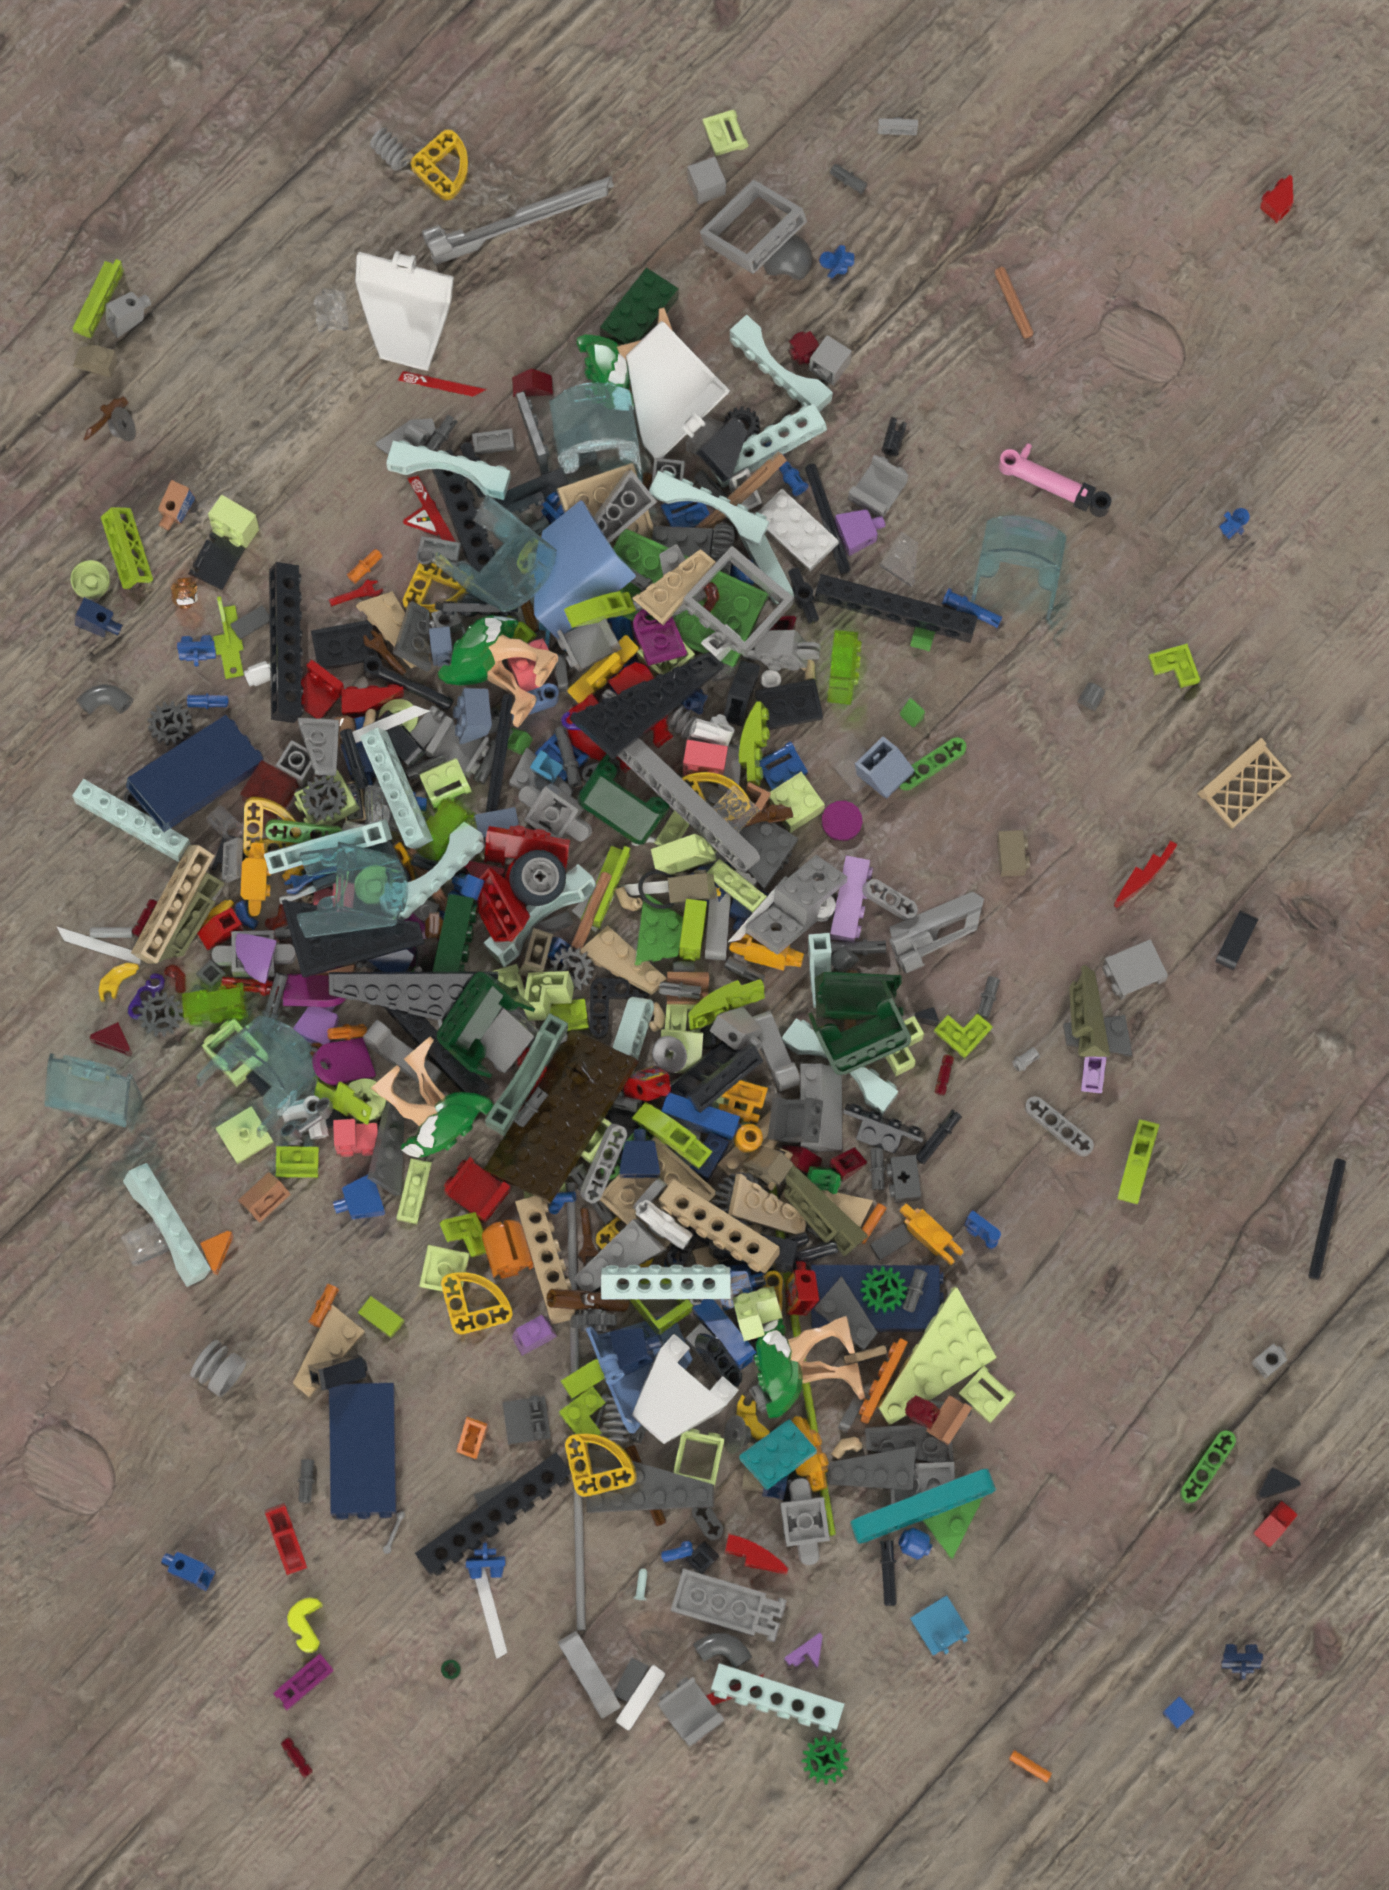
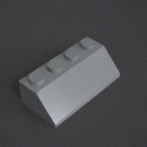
[800,1064,842,1152]

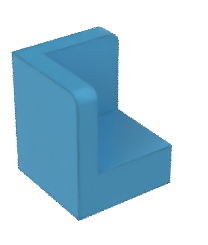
[530,750,563,783]

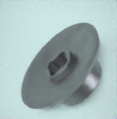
[108,407,136,441]
[652,1036,687,1073]
[724,1415,751,1454]

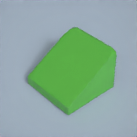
[910,627,935,651]
[900,698,925,728]
[507,728,533,755]

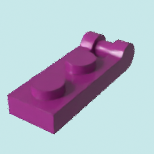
[273,1654,334,1711]

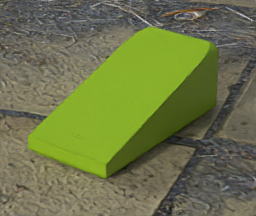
[358,1296,404,1338]
[560,1358,605,1399]

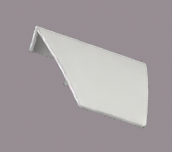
[626,321,730,459]

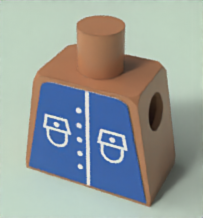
[158,480,196,531]

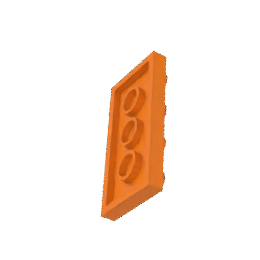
[859,1338,908,1425]

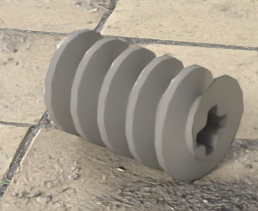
[370,127,413,171]
[669,705,707,743]
[602,1397,629,1444]

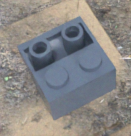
[453,688,492,744]
[855,737,915,799]

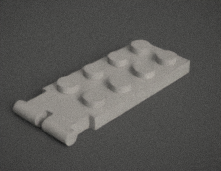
[671,1569,787,1642]

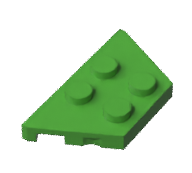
[634,894,683,966]
[923,1497,983,1559]

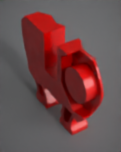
[566,662,674,773]

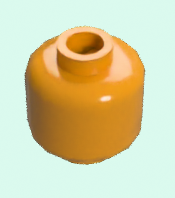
[734,1124,763,1153]

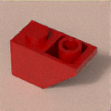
[1260,175,1293,223]
[197,907,244,951]

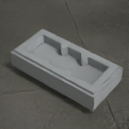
[878,117,918,135]
[472,429,515,455]
[418,536,461,563]
[222,837,243,883]

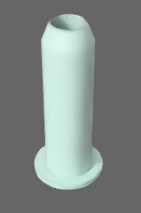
[633,1568,647,1601]

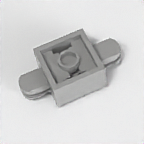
[743,630,821,671]
[519,783,592,841]
[212,930,296,978]
[780,1478,830,1565]

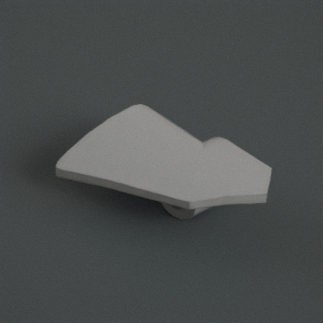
[375,419,436,455]

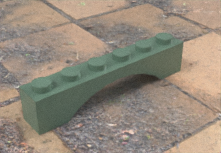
[485,1013,568,1136]

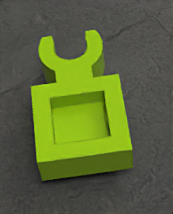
[507,616,537,644]

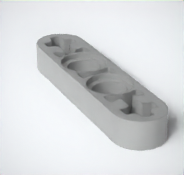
[1025,1096,1094,1157]
[580,1124,627,1203]

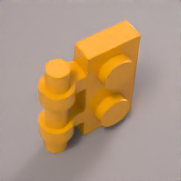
[718,1080,768,1123]

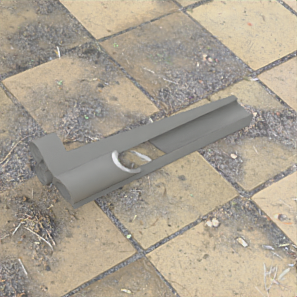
[422,176,614,265]

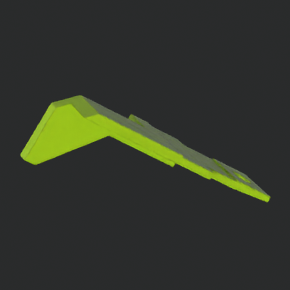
[213,596,244,679]
[314,1077,372,1125]

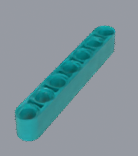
[850,1469,996,1544]

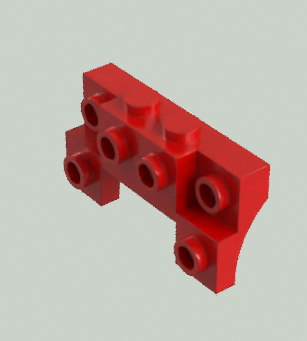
[484,825,570,872]

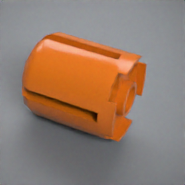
[482,1220,534,1279]

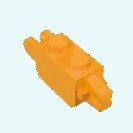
[240,843,271,917]
[729,934,804,971]
[899,1204,964,1265]
[791,1416,828,1492]

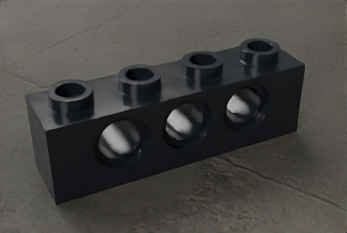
[709,1225,798,1273]

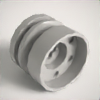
[190,1339,247,1397]

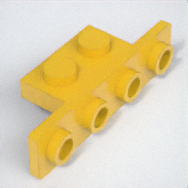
[567,635,639,703]

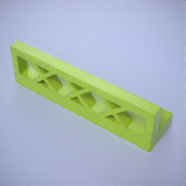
[72,259,124,339]
[101,507,153,589]
[581,846,630,929]

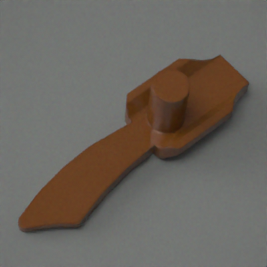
[83,396,129,441]
[733,804,793,827]
[425,912,443,969]

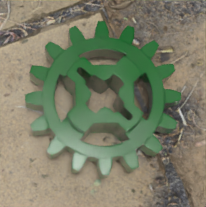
[860,1266,907,1314]
[801,1736,849,1785]

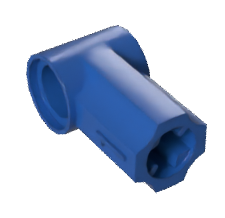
[452,873,485,900]

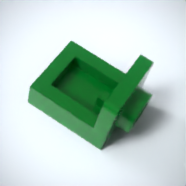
[807,1166,841,1194]

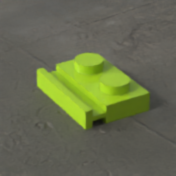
[550,999,589,1033]
[275,1146,319,1178]

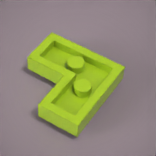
[1148,644,1200,688]
[934,1013,993,1059]
[439,1212,486,1258]
[558,1386,606,1445]

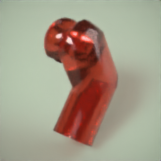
[703,582,720,613]
[265,904,287,931]
[164,964,186,993]

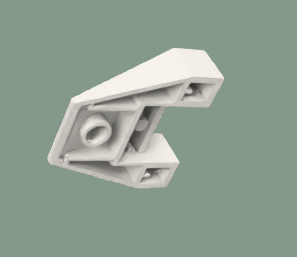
[631,1334,739,1444]

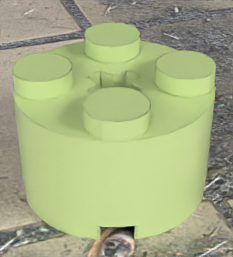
[348,1079,387,1124]

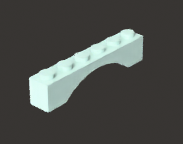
[729,314,833,412]
[386,441,511,500]
[649,470,770,546]
[264,819,392,874]
[378,822,485,921]
[484,864,596,968]
[782,1018,898,1116]
[123,1163,211,1287]

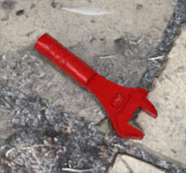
[328,579,383,607]

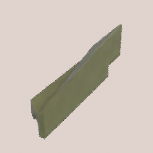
[159,872,225,962]
[1069,965,1110,1057]
[784,1165,868,1257]

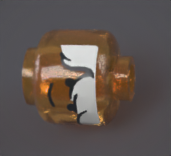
[171,577,198,609]

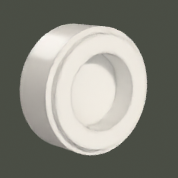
[761,670,781,689]

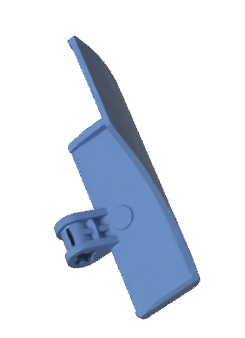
[534,500,636,639]
[586,1314,692,1433]

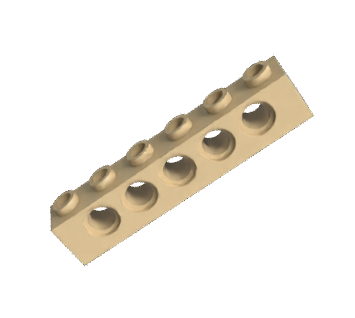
[131,845,215,964]
[659,1180,780,1274]
[515,1196,578,1325]

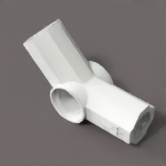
[636,1200,693,1250]

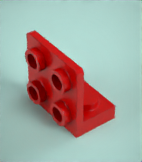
[301,659,344,719]

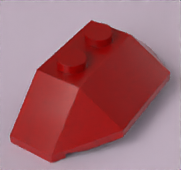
[477,867,531,942]

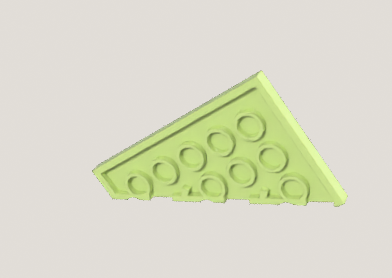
[877,1287,997,1426]

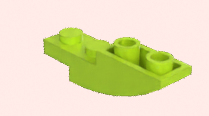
[564,591,636,628]
[739,701,770,787]
[688,979,765,1030]
[632,1102,712,1169]
[1117,1119,1160,1204]

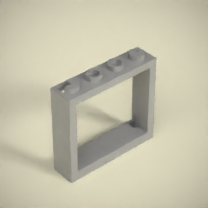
[700,179,807,274]
[683,546,794,657]

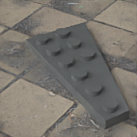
[688,782,798,890]
[586,1448,715,1513]

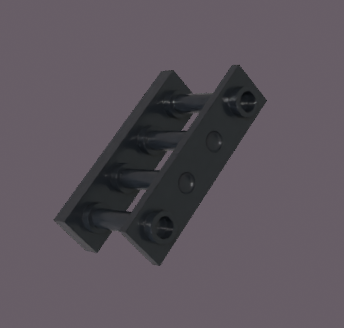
[670,1041,764,1113]

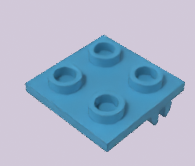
[910,1596,970,1656]

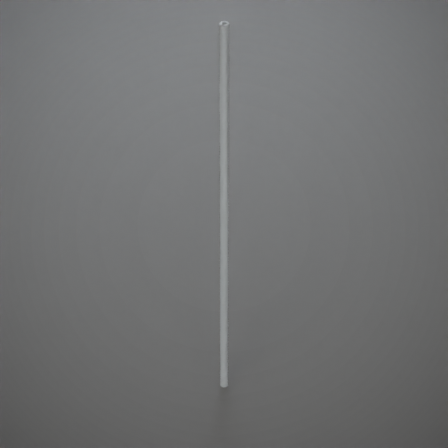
[567,1183,586,1631]

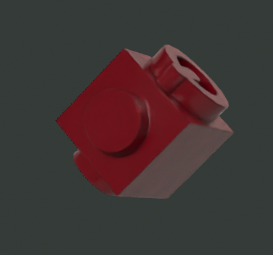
[788,330,820,366]
[905,1395,941,1430]

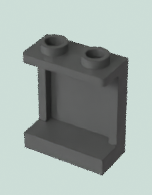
[768,1098,823,1143]

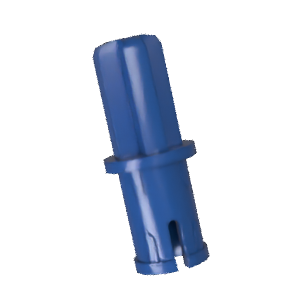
[187,693,229,709]

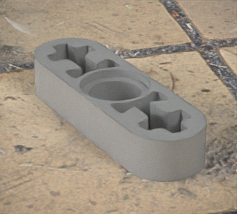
[862,879,918,920]

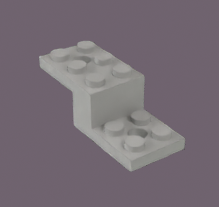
[746,855,848,955]

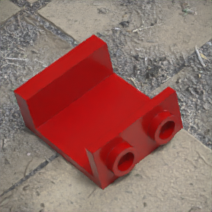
[444,1157,511,1224]

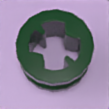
[441,1659,461,1680]

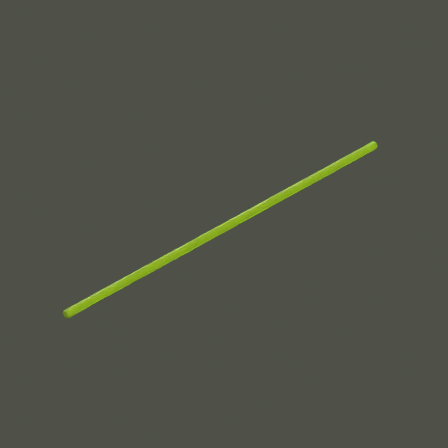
[769,1185,836,1536]

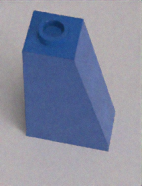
[661,1093,742,1140]
[692,1299,757,1371]

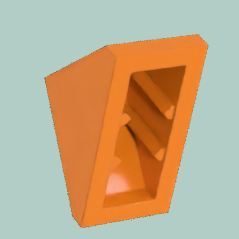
[200,1231,234,1275]
[456,1417,488,1459]

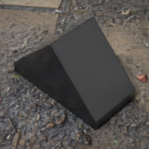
[1256,1467,1301,1501]

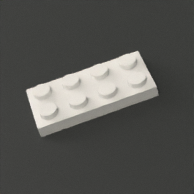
[758,489,839,571]

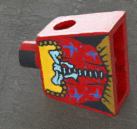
[623,1065,671,1101]
[786,1262,819,1316]

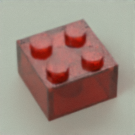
[240,760,299,820]

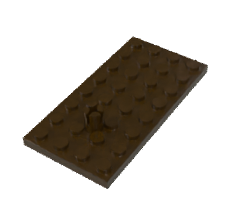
[483,1030,639,1204]

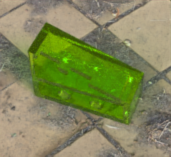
[827,630,862,705]
[416,797,476,861]
[182,982,248,1025]

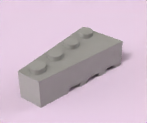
[593,470,657,543]
[573,1219,667,1293]

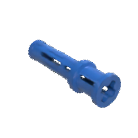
[764,441,809,496]
[941,588,1002,628]

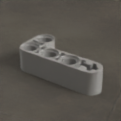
[752,1011,800,1092]
[363,1020,442,1083]
[557,1631,621,1719]

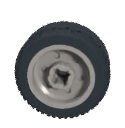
[509,850,566,906]

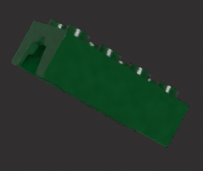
[600,267,679,345]
[433,894,478,972]
[814,972,904,1020]

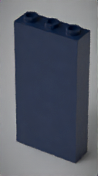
[126,715,264,832]
[811,1265,944,1332]
[329,1383,397,1520]

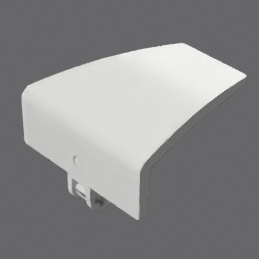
[355,251,454,371]

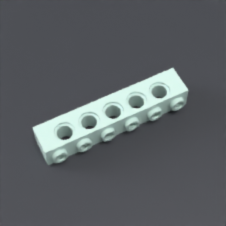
[711,404,827,488]
[360,727,433,850]
[72,779,191,862]
[601,1265,730,1299]
[711,1664,844,1733]

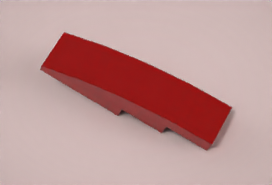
[1114,840,1178,908]

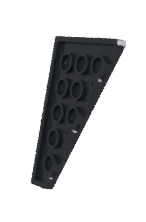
[282,899,425,978]

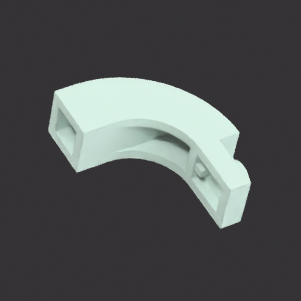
[808,933,832,1008]

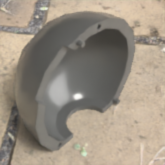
[763,234,812,280]

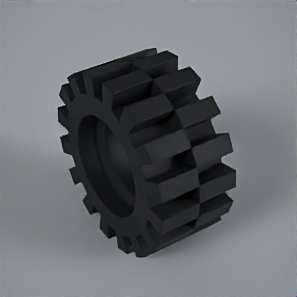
[724,407,760,442]

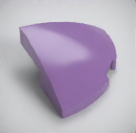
[236,933,277,984]

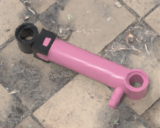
[998,444,1112,517]

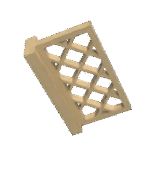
[1197,738,1291,829]

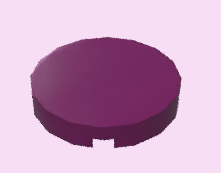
[822,801,863,841]

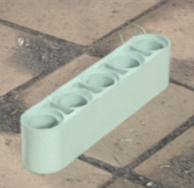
[735,512,794,605]
[613,997,654,1096]

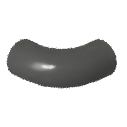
[76,684,134,715]
[693,1633,753,1669]

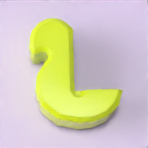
[287,1598,323,1653]

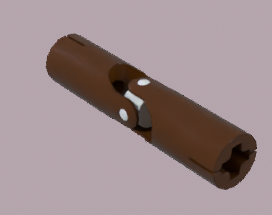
[546,1289,629,1312]

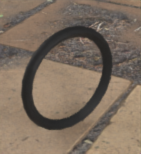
[638,870,675,909]

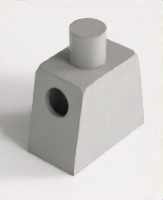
[106,292,151,338]
[710,1007,762,1051]

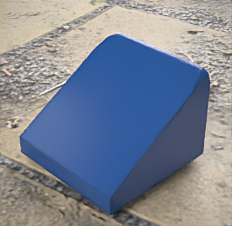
[547,937,572,965]

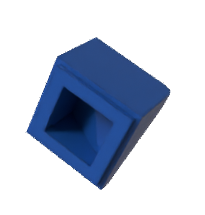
[1162,1696,1194,1729]

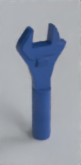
[284,863,338,894]

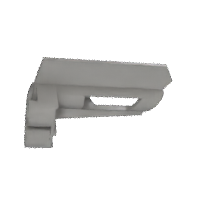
[889,892,984,974]

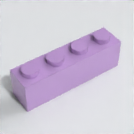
[830,856,873,942]

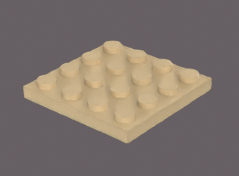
[556,463,654,548]
[600,1137,716,1255]

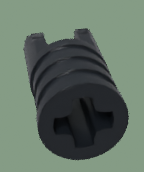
[881,416,907,456]

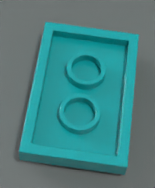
[739,1419,817,1490]

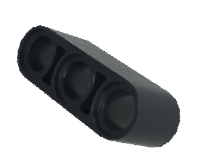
[375,710,426,767]
[1215,910,1259,971]
[695,1333,742,1387]

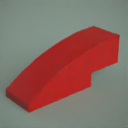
[264,1503,307,1575]
[725,1534,788,1575]

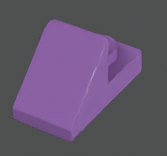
[1081,1057,1106,1093]
[784,1633,823,1669]

